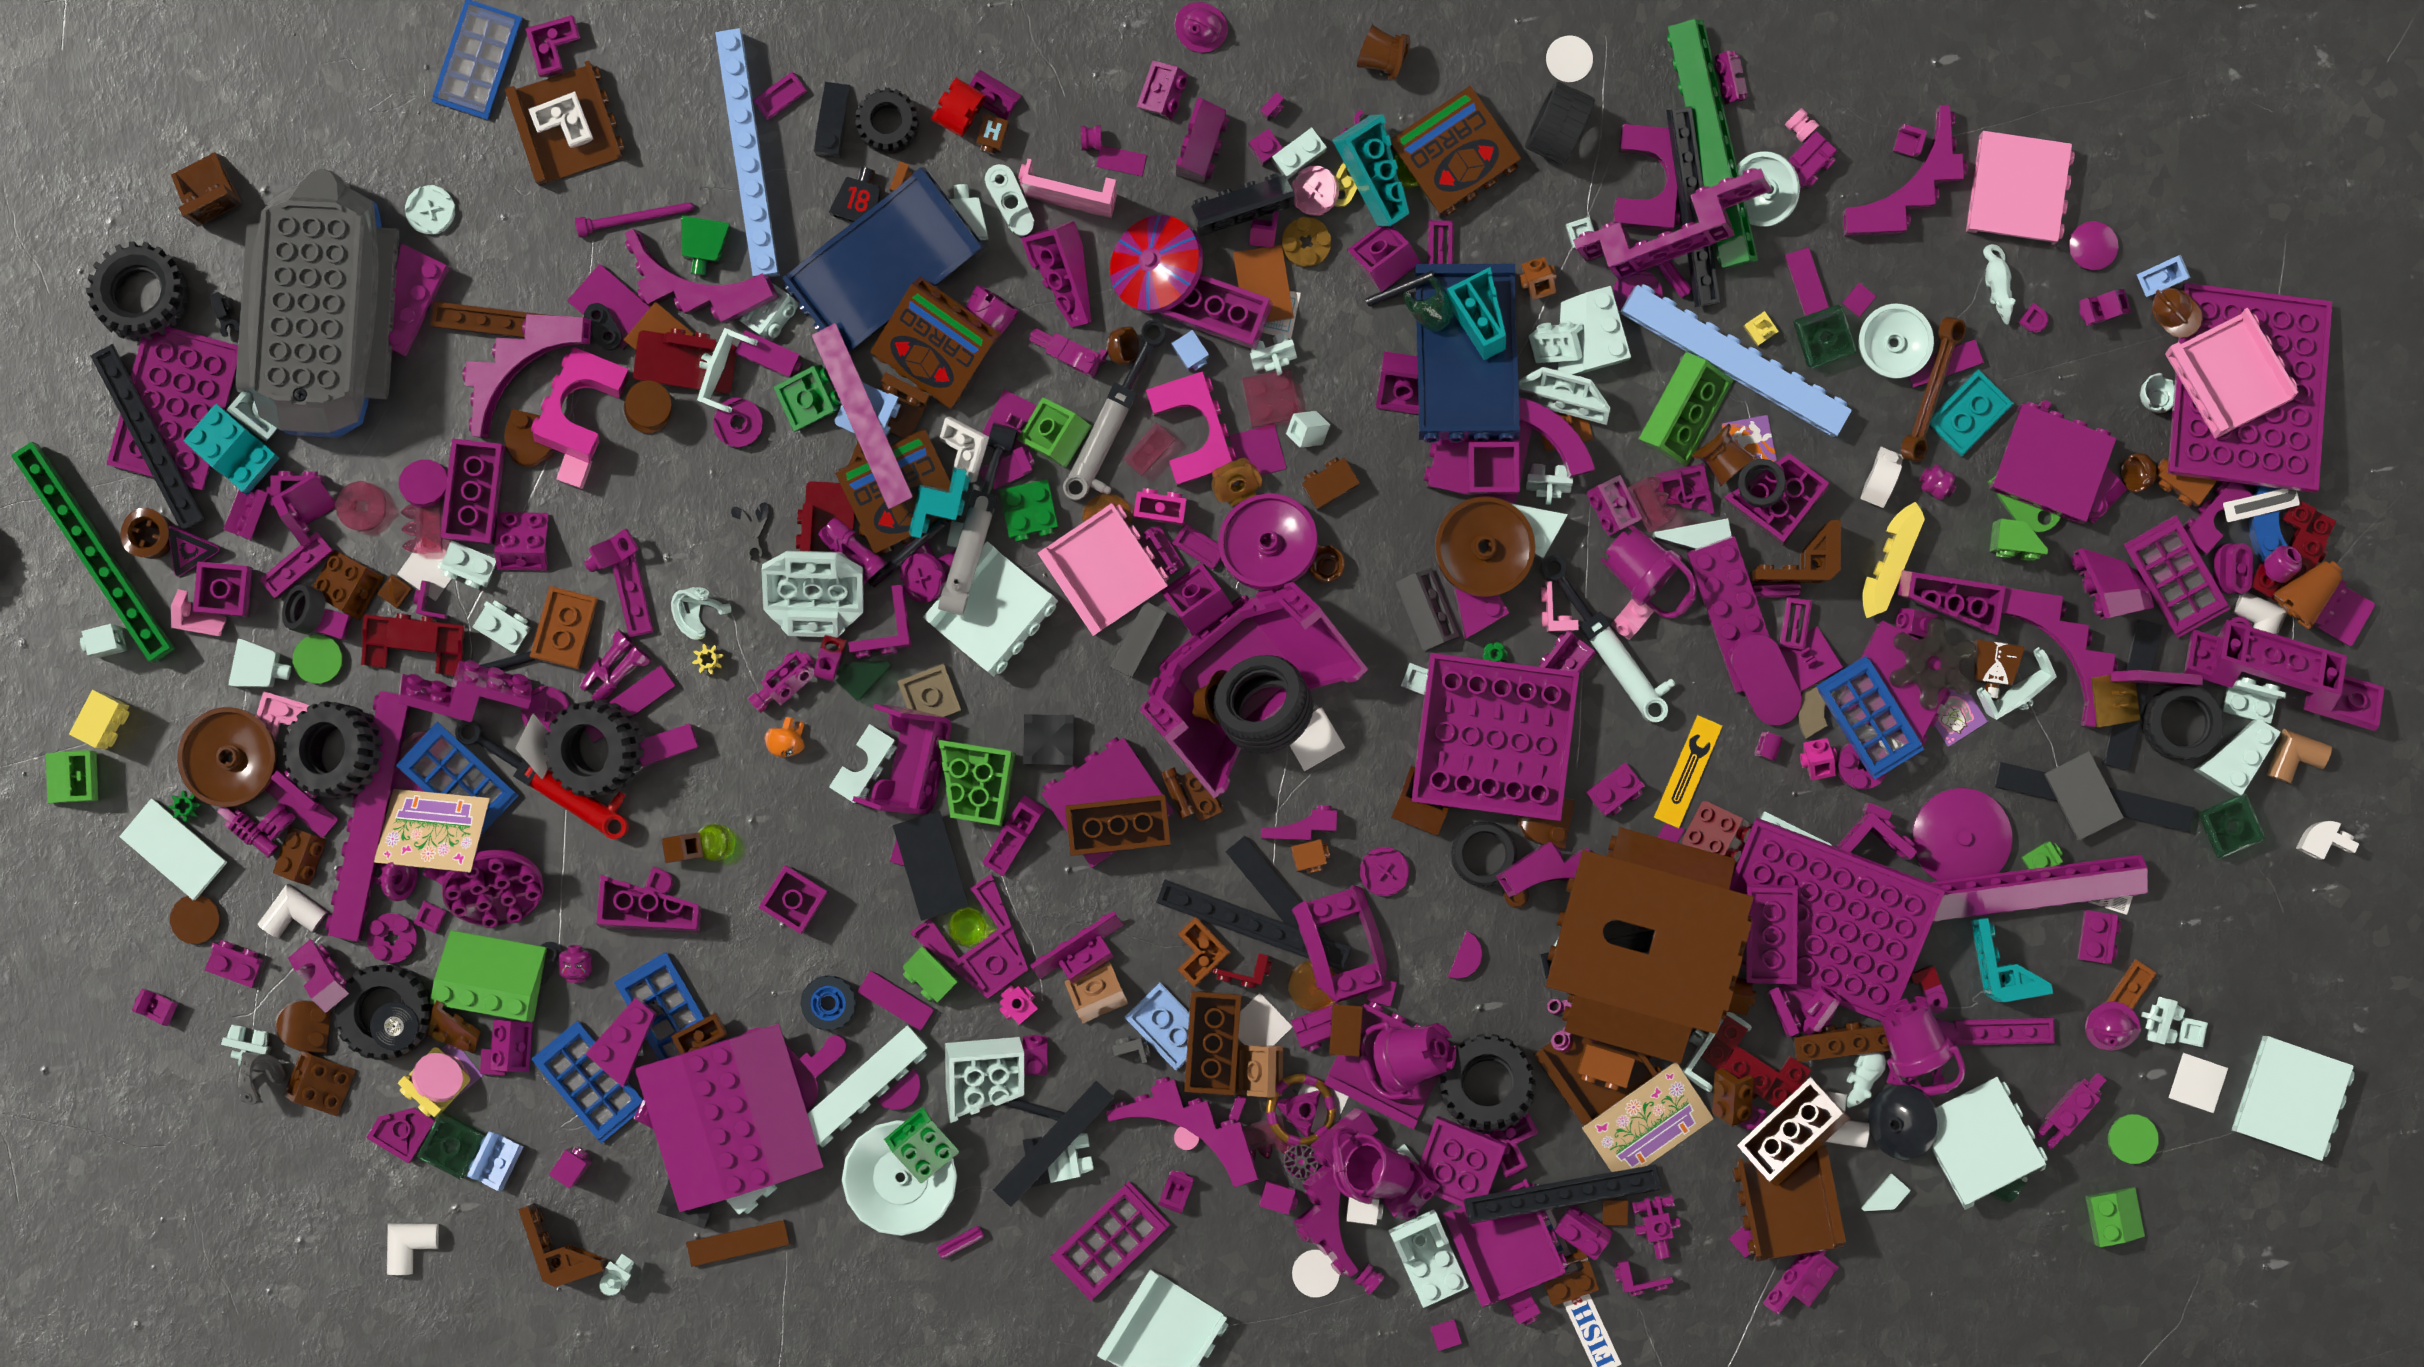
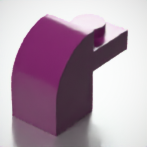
[2079,289,2131,326]

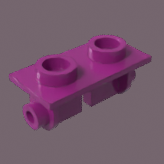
[1715,50,1748,105]
[1139,524,1185,577]

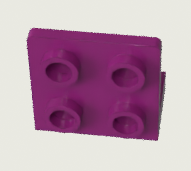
[271,474,337,547]
[494,512,549,571]
[2313,580,2375,646]
[1767,985,1814,1038]

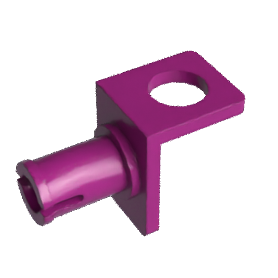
[584,528,638,572]

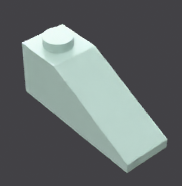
[1653,518,1731,550]

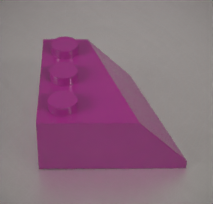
[1724,453,1829,546]

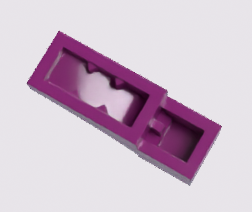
[982,795,1046,876]
[1261,805,1337,840]

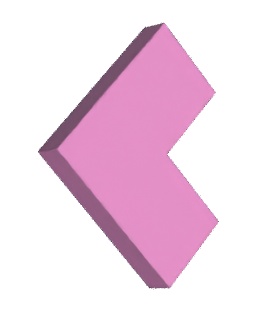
[256,692,310,742]

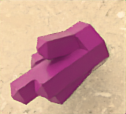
[1800,986,1842,1035]

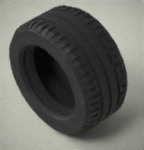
[1213,655,1314,754]

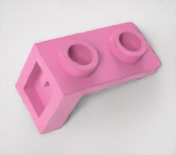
[1541,581,1579,632]
[171,589,227,636]

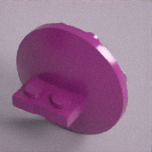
[442,848,543,928]

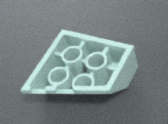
[1558,286,1631,375]
[945,1037,1024,1123]

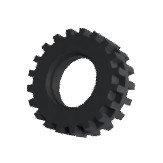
[86,241,188,341]

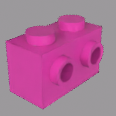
[1133,488,1187,526]

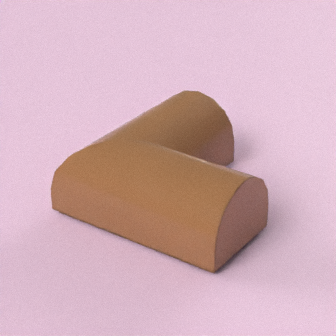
[2266,729,2332,784]

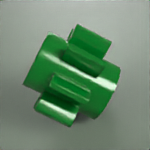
[168,790,202,822]

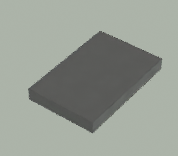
[2044,751,2124,840]

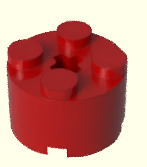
[931,77,986,137]

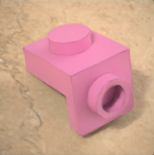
[1611,599,1654,640]

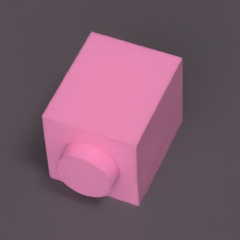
[556,454,593,489]

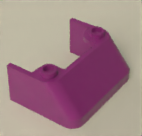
[852,704,951,814]

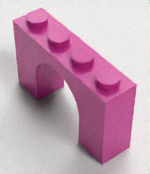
[531,347,629,463]
[1146,371,1237,486]

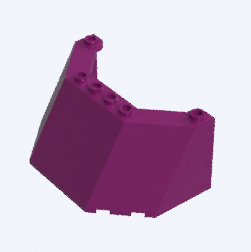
[1140,582,1368,798]

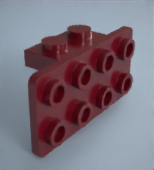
[632,328,737,394]
[796,481,854,552]

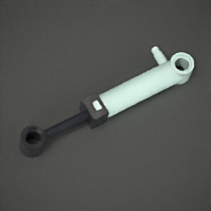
[1540,555,1675,723]

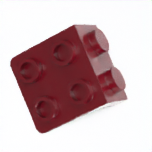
[1682,801,1753,865]
[1213,953,1272,988]

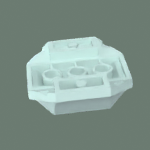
[762,551,864,637]

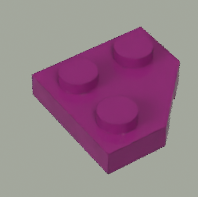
[366,1108,436,1164]

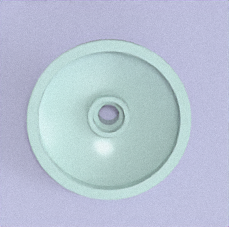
[1737,152,1800,226]
[1859,304,1934,378]

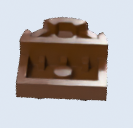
[504,409,554,467]
[1517,798,1575,849]
[275,1000,331,1053]

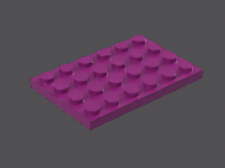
[106,326,238,491]

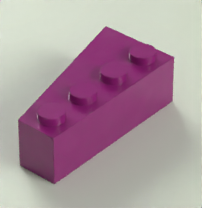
[388,243,450,357]
[1898,570,2006,636]
[596,875,701,933]

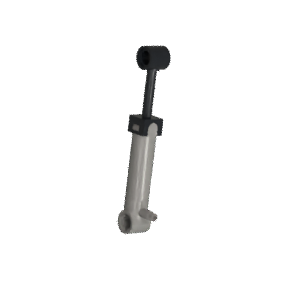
[1063,320,1166,502]
[938,423,1018,616]

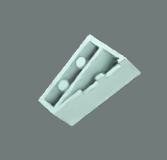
[1510,503,1568,560]

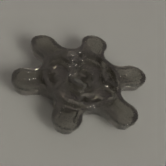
[1889,618,1976,710]

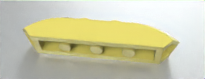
[1863,502,1925,618]

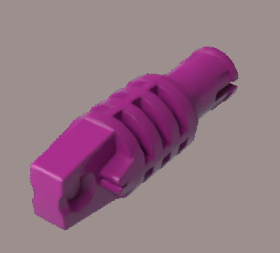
[217,807,279,858]

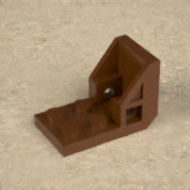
[171,152,242,227]
[1750,520,1841,583]
[518,1203,608,1287]

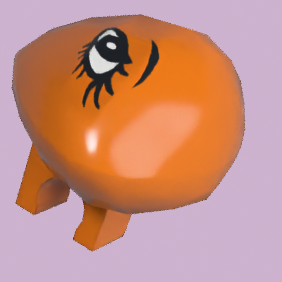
[764,717,805,758]

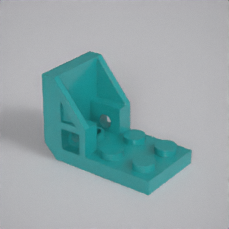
[1971,918,2053,1002]

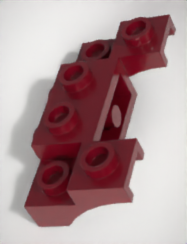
[2251,500,2336,605]
[361,613,466,676]
[1700,1015,1811,1108]

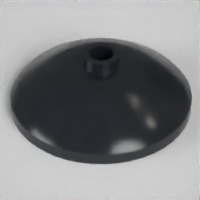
[1868,1084,1939,1160]

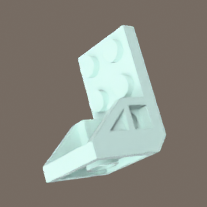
[1388,1209,1469,1308]

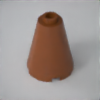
[2273,561,2343,630]

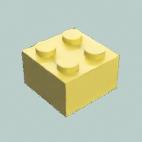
[69,690,130,750]

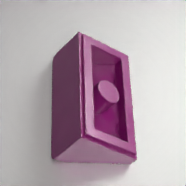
[970,70,1021,120]

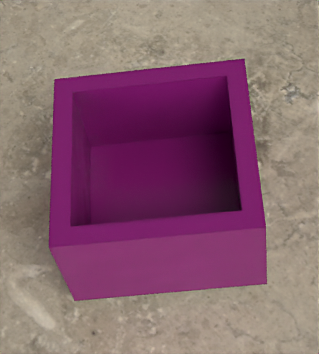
[1467,442,1520,495]

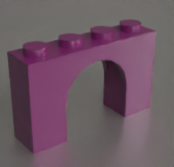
[1613,124,1680,231]

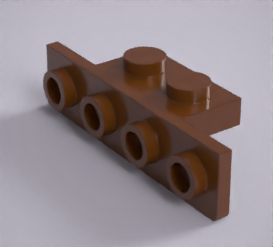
[1794,1021,1890,1062]

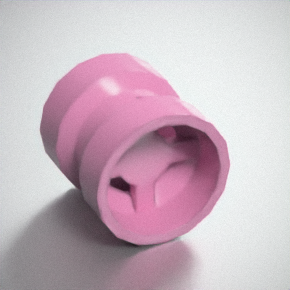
[1785,108,1819,143]

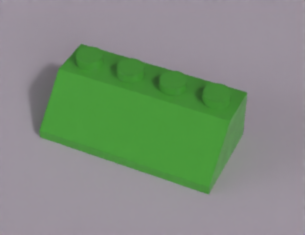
[1639,352,1734,467]

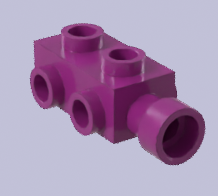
[747,649,815,713]

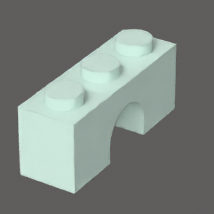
[829,724,897,804]

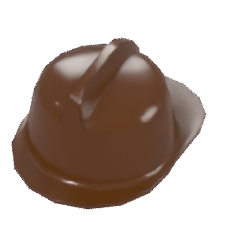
[2152,288,2203,338]
[1192,670,1227,725]

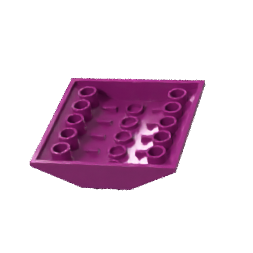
[1412,653,1579,821]
[635,1023,824,1212]

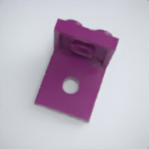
[848,585,912,659]
[1836,812,1917,860]

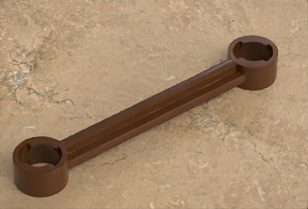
[1901,317,1966,462]

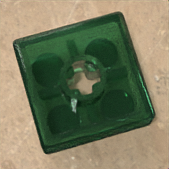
[1793,305,1857,369]
[2199,794,2265,858]
[417,1113,485,1179]

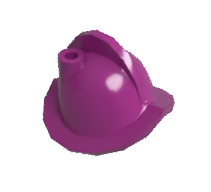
[1174,2,1228,53]
[2085,1001,2141,1051]

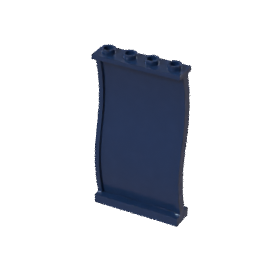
[782,167,985,354]
[1415,263,1520,443]

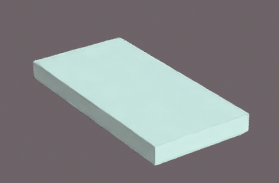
[119,798,227,900]

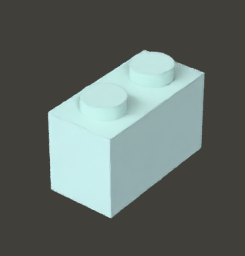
[1272,128,1327,180]
[80,624,127,658]

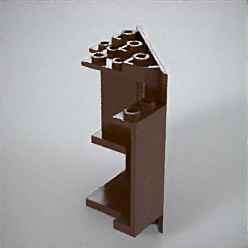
[1545,827,1753,1064]

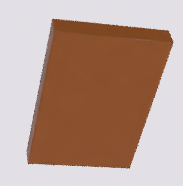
[1233,244,1294,323]
[530,586,598,670]

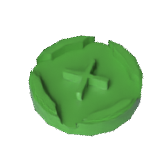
[293,635,343,684]
[2108,1114,2159,1164]

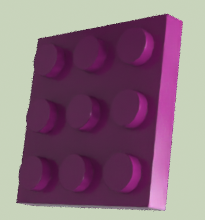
[1419,1116,1507,1208]

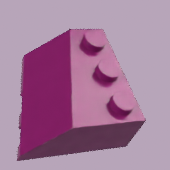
[1176,97,1230,184]

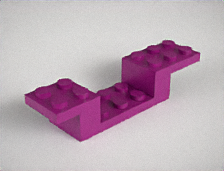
[1573,168,1772,280]
[2184,620,2384,731]

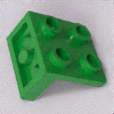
[884,1107,959,1183]

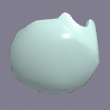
[2140,373,2174,413]

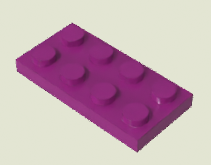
[1747,884,1798,984]

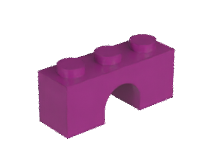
[2183,481,2253,556]
[288,939,349,1013]

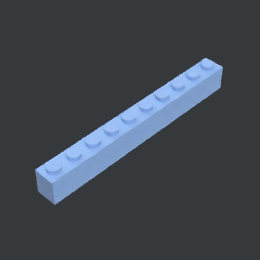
[715,28,780,278]
[1620,284,1852,437]

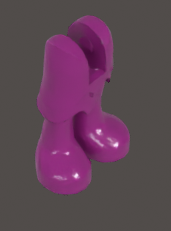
[819,518,886,585]
[579,629,652,701]

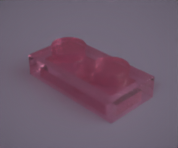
[1123,423,1175,477]

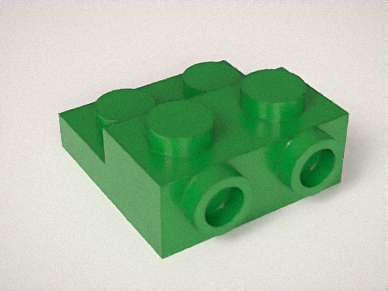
[773,365,841,432]
[999,479,1058,542]

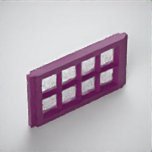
[2123,515,2231,638]
[1049,1181,1170,1301]

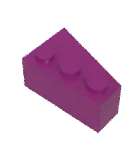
[1453,586,1509,640]

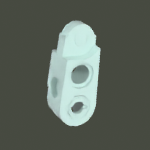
[985,164,1035,237]

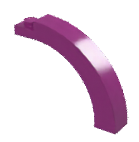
[1519,398,1595,478]

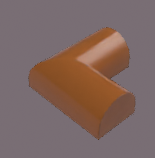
[1177,917,1230,987]

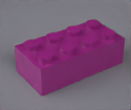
[1160,274,1273,350]
[440,438,506,545]

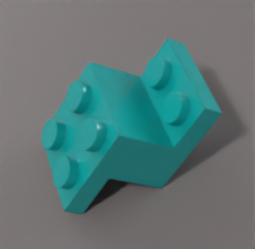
[183,403,280,495]
[909,466,970,538]

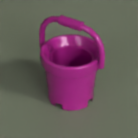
[1600,524,1697,619]
[1879,996,1966,1096]
[1359,1022,1456,1100]
[1332,1127,1414,1204]

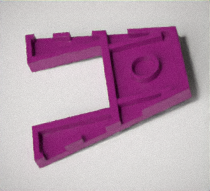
[910,874,1029,999]

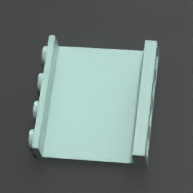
[923,541,1058,677]
[2232,1036,2355,1161]
[1931,1077,2048,1210]
[1097,1269,1228,1367]

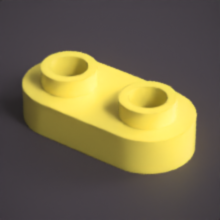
[1334,162,1357,207]

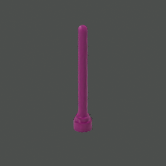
[575,202,694,238]

